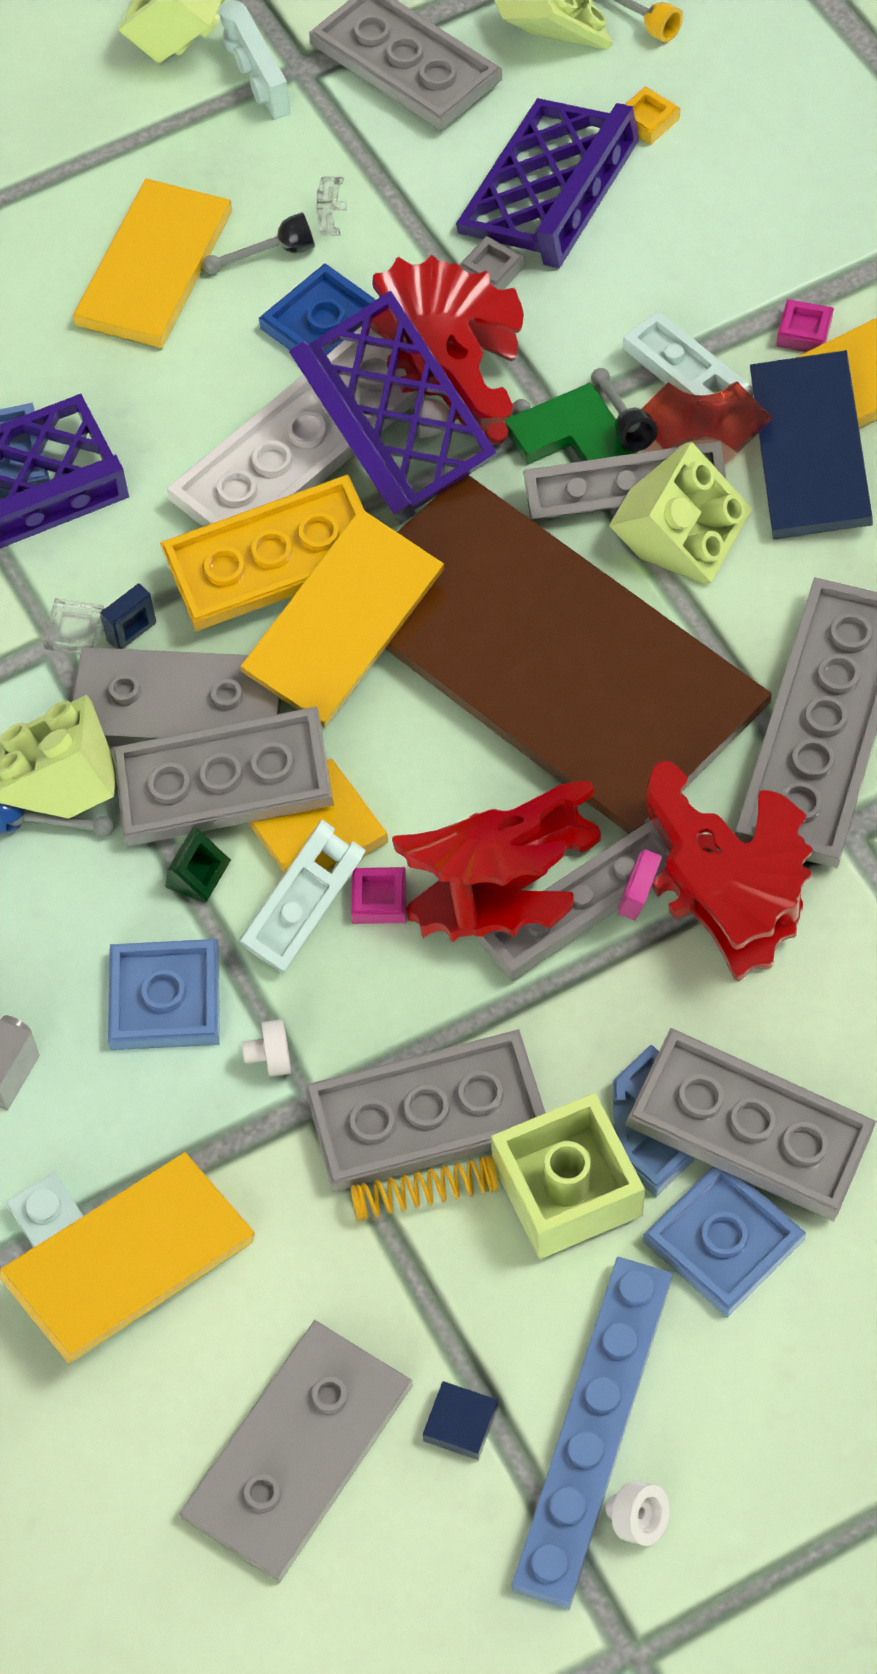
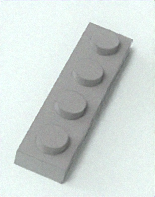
[523,441,727,521]
[479,821,670,981]

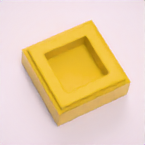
[625,86,680,145]

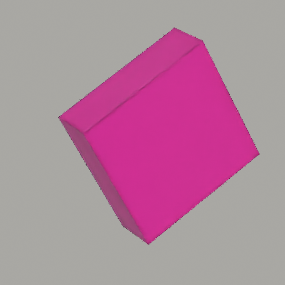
[776,299,834,352]
[617,849,662,921]
[351,867,406,924]

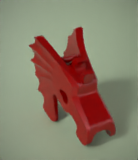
[370,255,524,445]
[645,761,813,981]
[392,781,601,942]

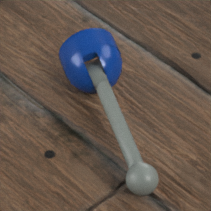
[0,803,114,837]

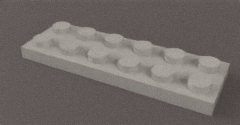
[735,577,877,869]

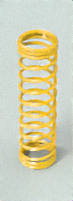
[350,1155,499,1222]

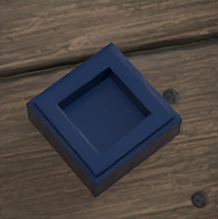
[100,583,156,649]
[422,1381,498,1460]

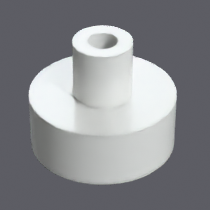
[242,1019,292,1077]
[606,1480,670,1546]

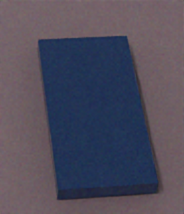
[750,350,873,539]

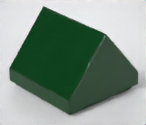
[165,828,231,902]

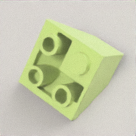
[494,0,613,50]
[609,442,752,584]
[0,694,116,819]

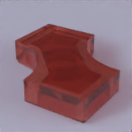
[641,381,773,454]

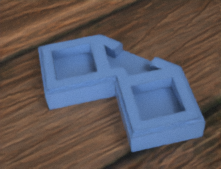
[613,1045,695,1197]

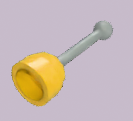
[613,0,683,43]

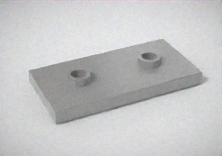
[309,0,502,131]
[73,647,281,746]
[113,706,334,847]
[625,1028,877,1222]
[304,1029,546,1192]
[180,1320,413,1583]

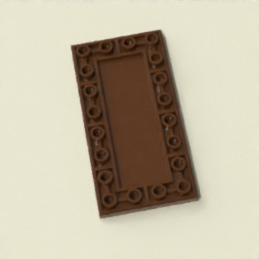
[385,475,772,834]

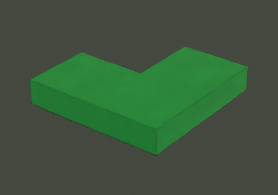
[505,383,638,464]

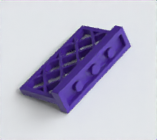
[456,98,639,268]
[289,290,498,524]
[0,393,129,549]

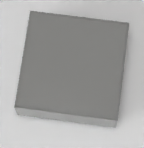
[459,236,524,290]

